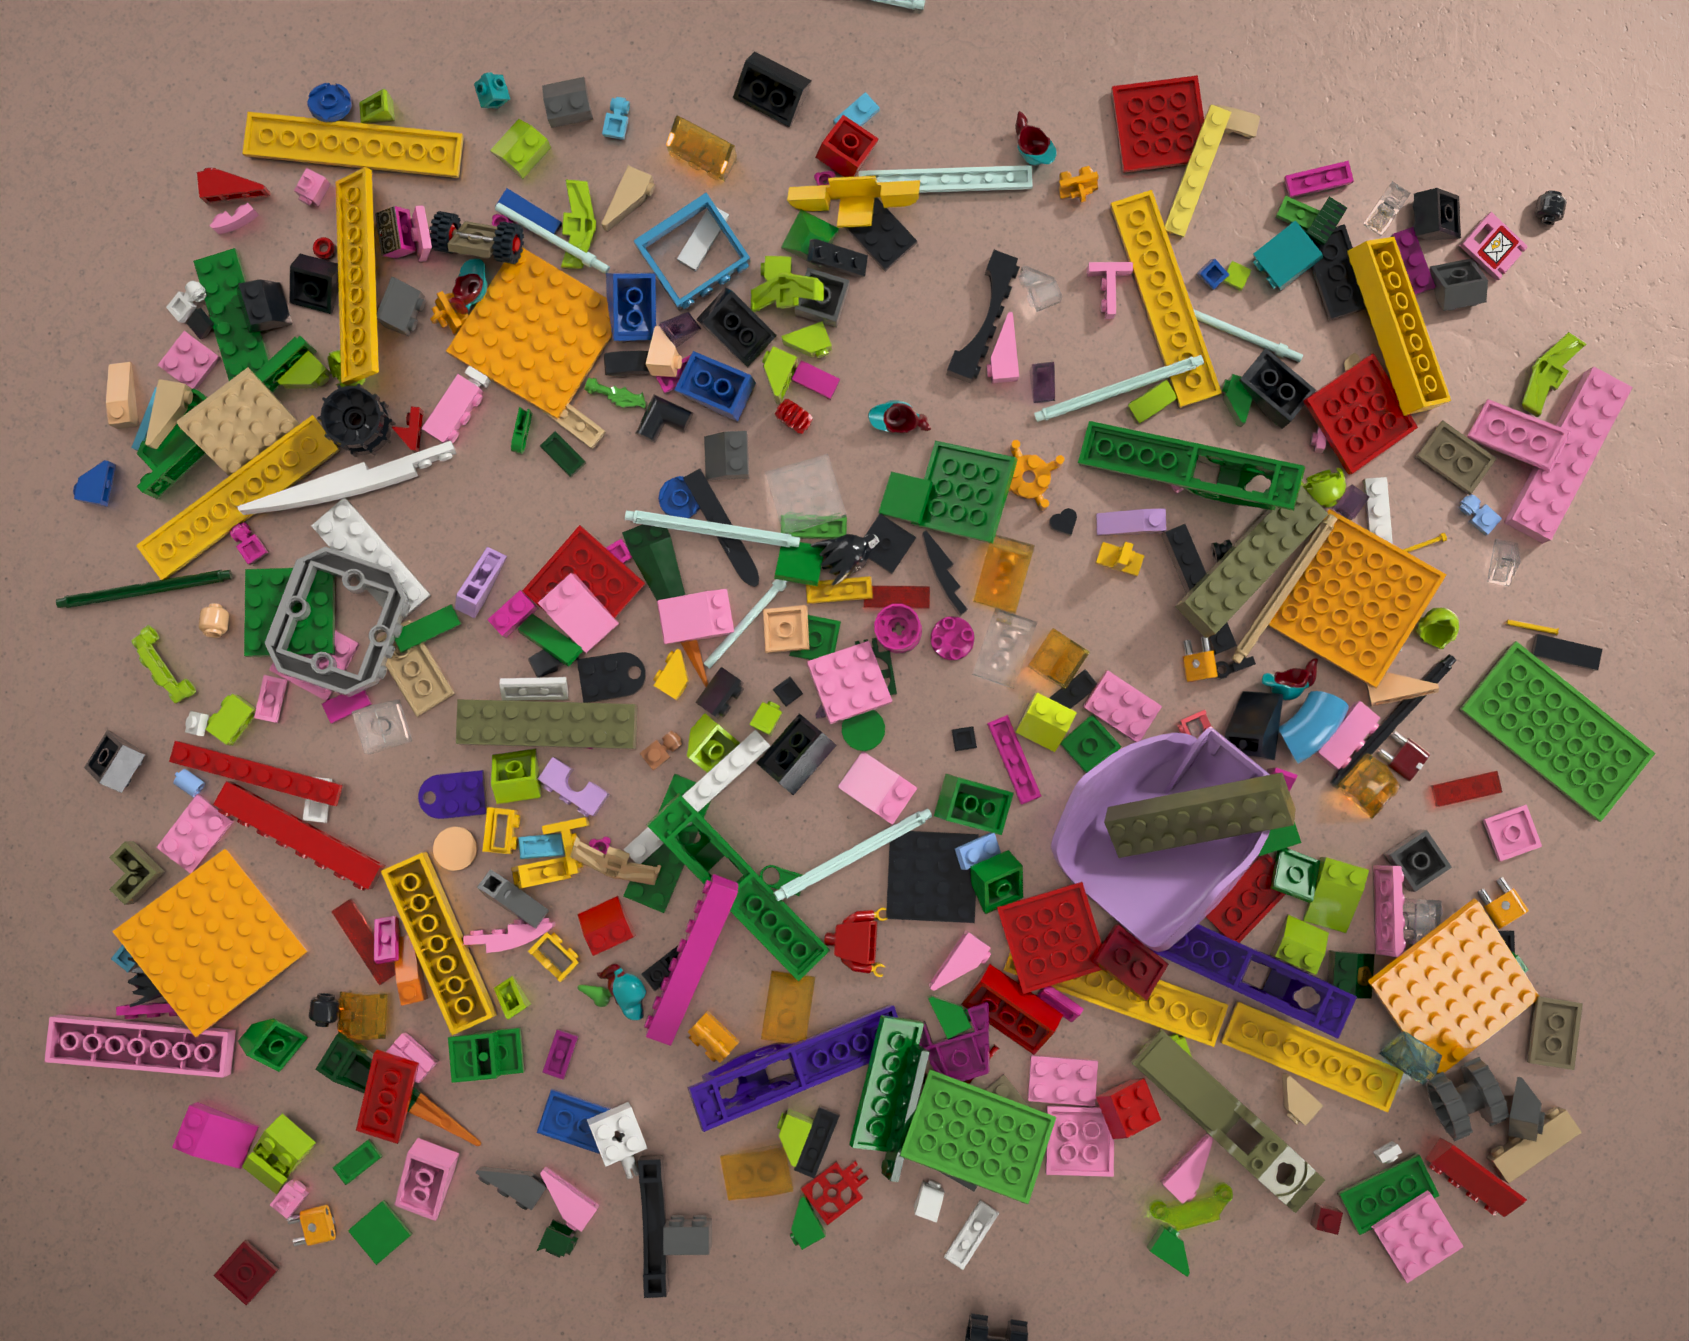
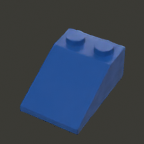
[606,273,656,341]
[674,351,756,422]

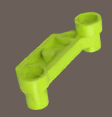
[131,625,196,704]

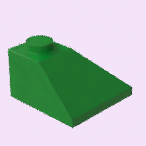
[781,209,839,267]
[238,1018,308,1072]

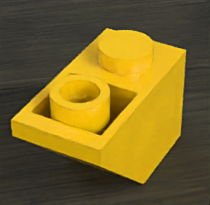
[653,649,689,701]

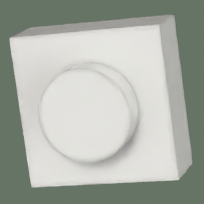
[465,366,491,389]
[185,711,209,736]
[1373,1141,1402,1164]

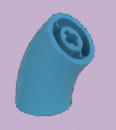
[1279,691,1349,764]

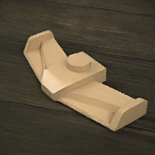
[570,837,661,885]

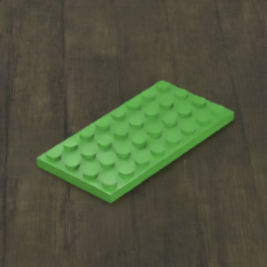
[1459,641,1656,822]

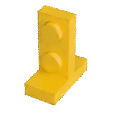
[1095,542,1145,577]
[542,817,590,875]
[511,857,571,889]

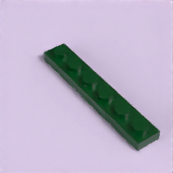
[881,1044,930,1182]

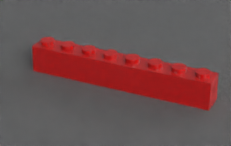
[213,781,386,891]

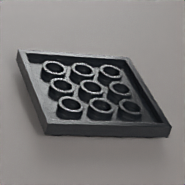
[886,831,979,923]

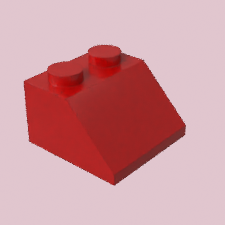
[815,115,879,177]
[577,896,636,956]

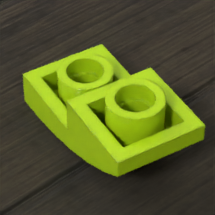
[1128,379,1177,424]

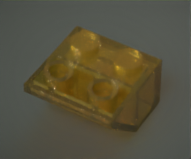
[1027,628,1090,689]
[1338,753,1401,819]
[337,991,387,1040]

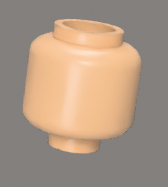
[198,604,229,638]

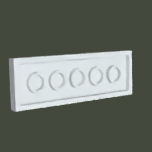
[311,498,431,621]

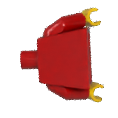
[824,908,888,977]

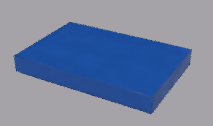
[537,1089,610,1154]

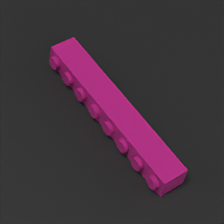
[644,874,738,1046]

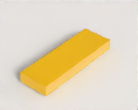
[806,576,873,604]

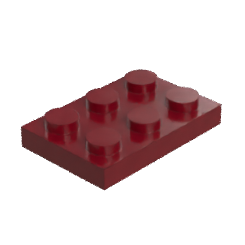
[1092,924,1169,1001]

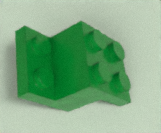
[448,1027,525,1083]

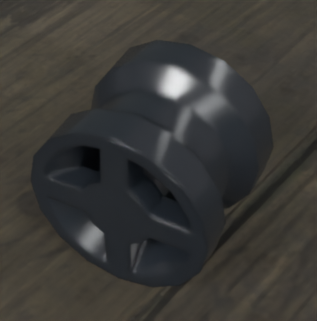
[1211,539,1232,564]

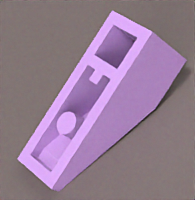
[1096,509,1166,536]
[455,547,507,618]

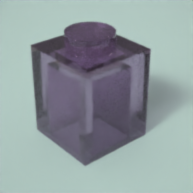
[1332,484,1370,520]

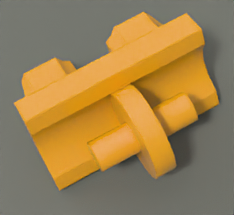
[1059,166,1099,203]
[430,291,469,335]

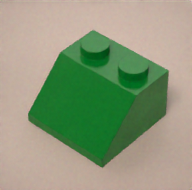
[970,850,1023,914]

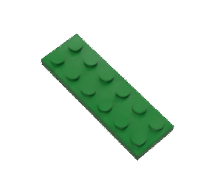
[193,248,270,381]
[623,774,712,913]
[849,1015,924,1152]

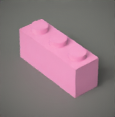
[422,374,483,443]
[1315,701,1380,770]

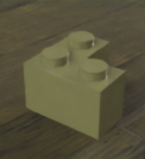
[109,841,165,905]

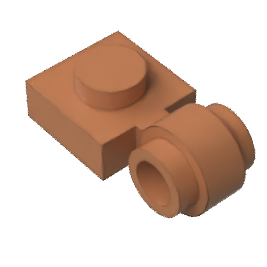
[639,731,683,771]

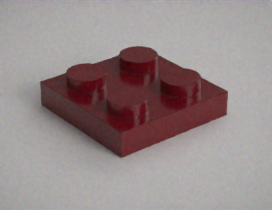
[213,1240,279,1306]

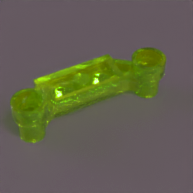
[1149,1182,1233,1231]

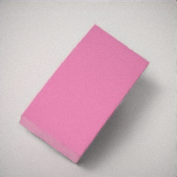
[209,203,259,234]

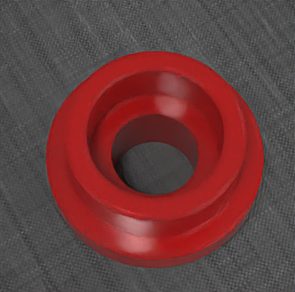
[313,237,335,259]

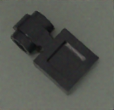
[1215,656,1256,679]

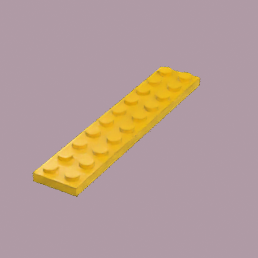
[242,112,464,178]
[335,167,379,385]
[1110,190,1222,408]
[136,415,341,580]
[1003,952,1228,1047]

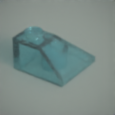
[1379,1031,1442,1085]

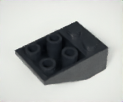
[1225,691,1283,760]

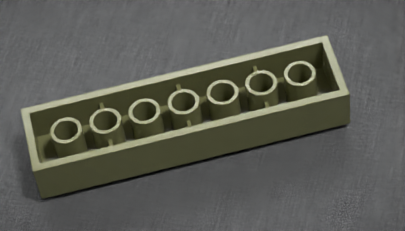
[1175,486,1328,638]
[456,699,637,749]
[1104,772,1296,858]

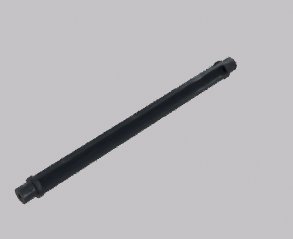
[1330,654,1457,789]

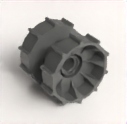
[1425,1057,1510,1142]

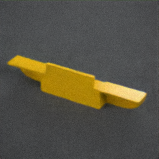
[787,176,920,228]

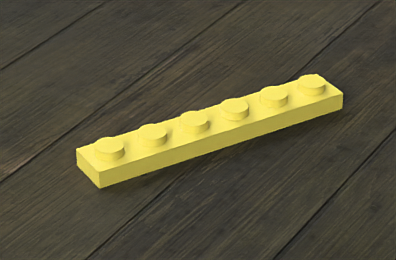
[1164,104,1231,238]

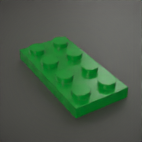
[1338,1154,1440,1235]

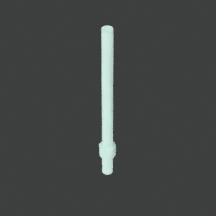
[495,203,610,274]
[1193,309,1303,363]
[704,579,788,669]

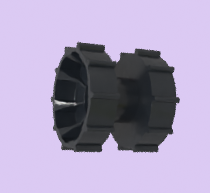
[317,383,396,457]
[965,1313,1028,1341]

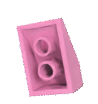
[538,573,619,653]
[657,589,734,644]
[838,751,917,825]
[929,930,991,991]
[394,1138,459,1221]

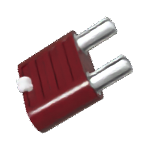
[1377,731,1430,781]

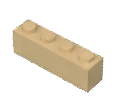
[1486,1107,1582,1184]

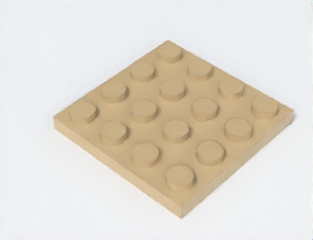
[176,367,300,476]

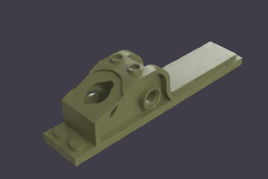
[1131,1029,1325,1213]

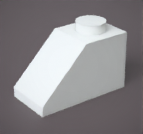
[914,1180,945,1222]

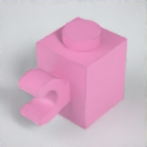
[294,168,331,207]
[270,1180,309,1219]

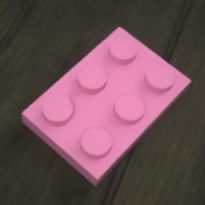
[1083,670,1162,742]
[156,794,234,874]
[1027,1055,1098,1106]

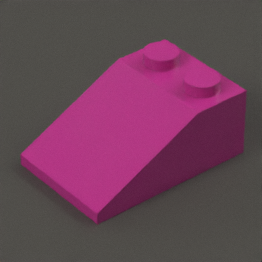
[172,1102,259,1169]

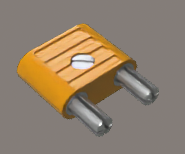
[1183,637,1218,682]
[1478,877,1529,929]
[287,1205,336,1246]

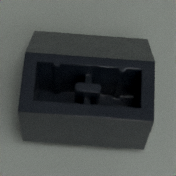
[695,667,744,719]

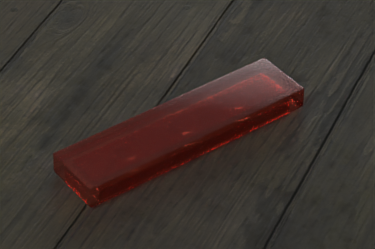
[331,899,396,985]

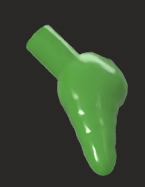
[578,985,613,1007]

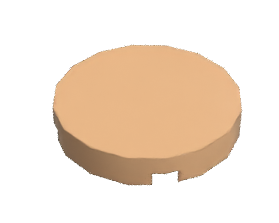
[433,827,478,871]

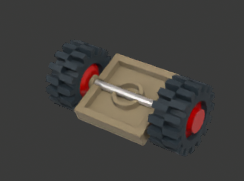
[429,211,524,264]

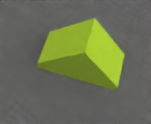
[359,89,395,124]
[494,976,531,1019]

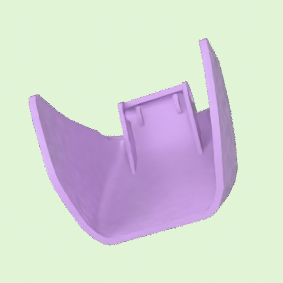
[1051,727,1270,952]

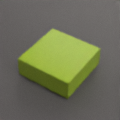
[1222,261,1252,291]

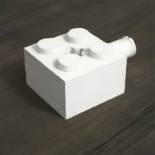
[587,1102,647,1179]

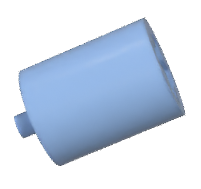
[173,769,205,798]

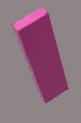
[987,715,1042,805]

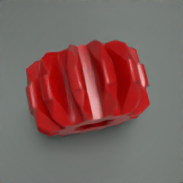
[775,399,813,434]

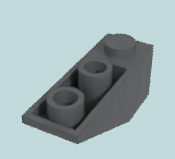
[477,869,549,929]
[476,1167,547,1210]

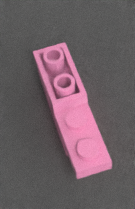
[463,918,555,953]

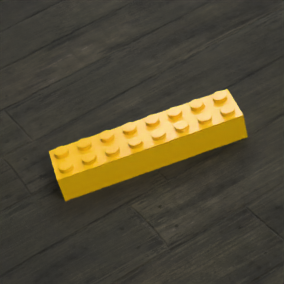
[1347,237,1451,416]
[381,852,497,1035]

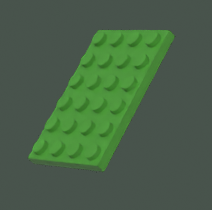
[899,1070,1056,1204]

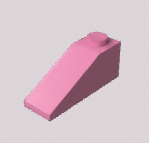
[986,312,1019,383]
[1160,1133,1213,1204]
[540,1167,600,1232]

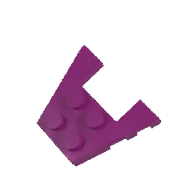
[919,1002,990,1081]

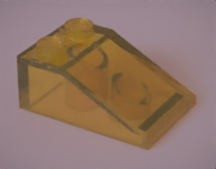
[973,535,1035,614]
[761,970,815,1043]
[720,1143,794,1201]

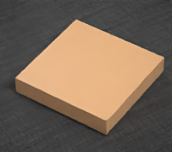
[763,605,810,654]

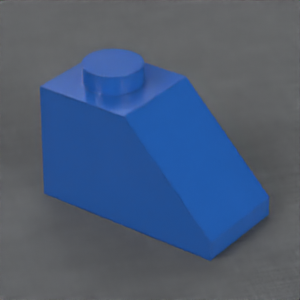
[73,460,116,507]

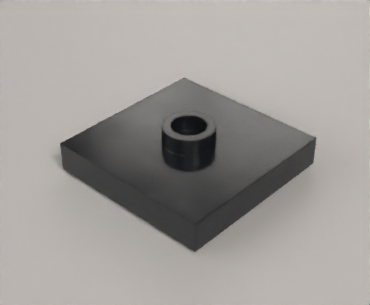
[864,514,916,574]

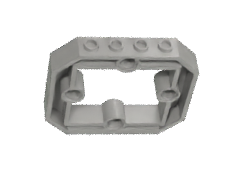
[265,547,410,697]

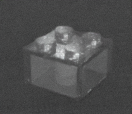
[1403,898,1443,945]

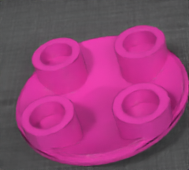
[931,616,975,660]

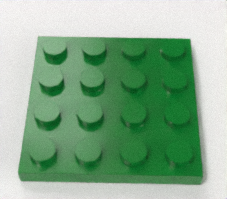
[911,440,1018,544]
[244,568,335,657]

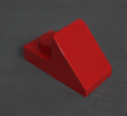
[392,406,424,453]

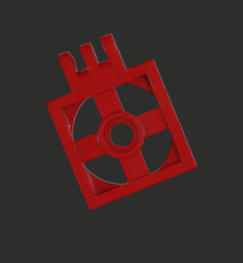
[801,1161,869,1225]

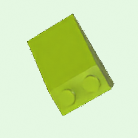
[1303,857,1369,933]

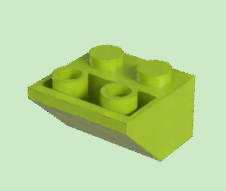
[253,1113,316,1178]

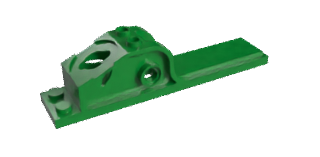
[136,336,317,499]
[1078,421,1305,511]
[646,793,830,982]

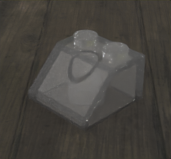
[352,699,412,755]

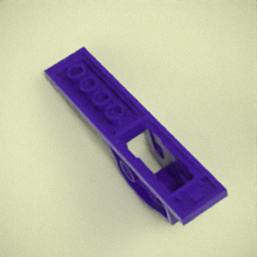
[1135,924,1357,1039]
[687,1005,898,1132]

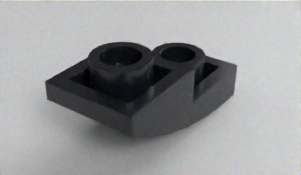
[604,351,650,376]
[528,637,579,678]
[641,946,679,992]

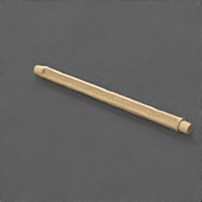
[1231,514,1337,664]

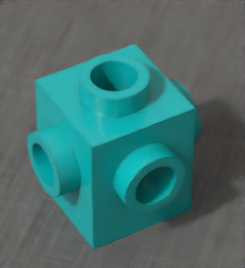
[474,72,510,109]

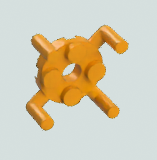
[1009,440,1065,511]

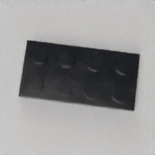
[1309,224,1367,321]

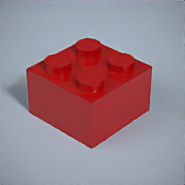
[1096,1078,1161,1139]

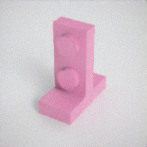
[1087,262,1133,319]

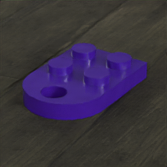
[418,770,487,819]

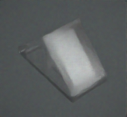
[1487,539,1521,586]

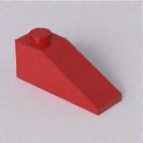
[197,167,270,204]

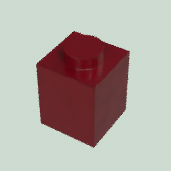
[1310,1203,1343,1235]

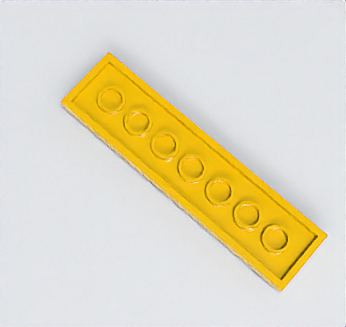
[1221,1001,1404,1112]

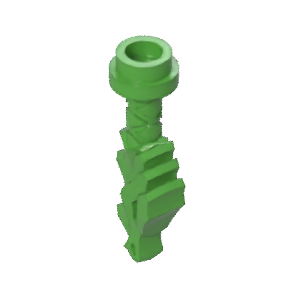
[584,378,646,409]

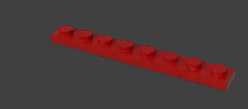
[169,741,343,806]

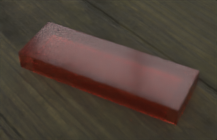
[864,586,930,609]
[1431,771,1503,807]

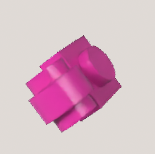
[229,522,268,565]

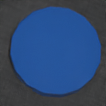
[307,83,352,122]
[658,476,700,519]

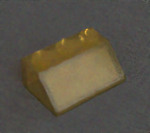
[666,115,737,181]

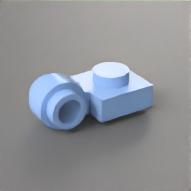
[1459,494,1502,536]

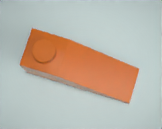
[394,935,428,1006]

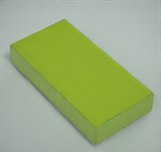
[242,1152,287,1194]

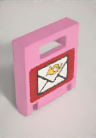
[1459,212,1528,280]

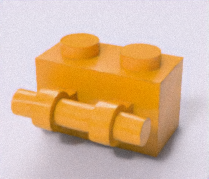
[688,1010,739,1063]

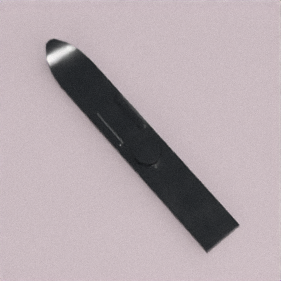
[683,469,759,587]

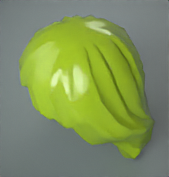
[1416,607,1459,649]

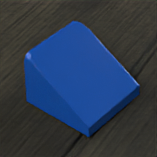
[1196,259,1230,290]

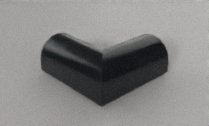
[635,394,693,443]

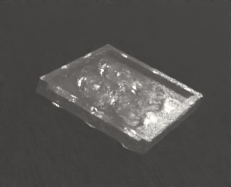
[765,454,847,534]

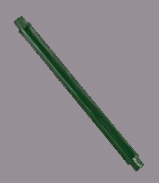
[56,570,233,608]

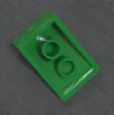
[934,774,1014,835]

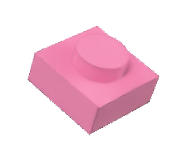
[1311,427,1326,453]

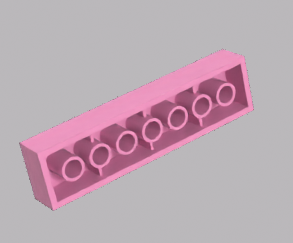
[1504,366,1633,544]
[44,1014,236,1078]

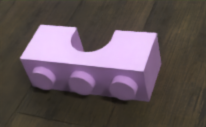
[538,757,610,817]

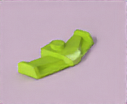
[560,179,596,269]
[751,272,824,312]
[1522,332,1587,417]

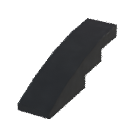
[922,530,968,616]

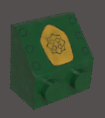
[1327,950,1375,999]

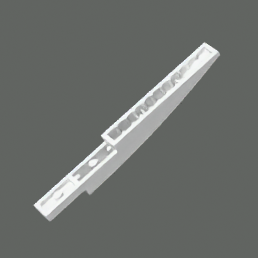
[237,441,457,515]

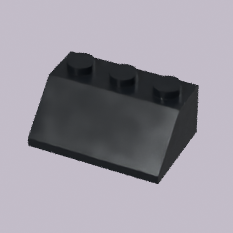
[733,51,812,127]
[757,713,837,796]

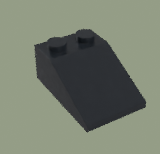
[696,287,777,367]
[1239,348,1316,429]

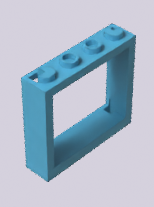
[634,192,751,310]

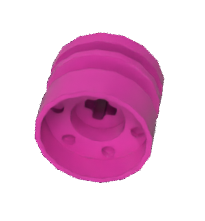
[874,604,922,654]

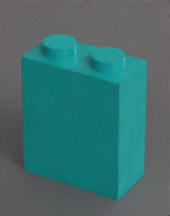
[1253,220,1323,291]

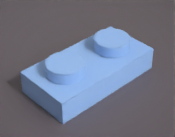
[955,833,1001,870]

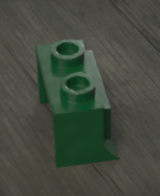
[537,1219,578,1258]

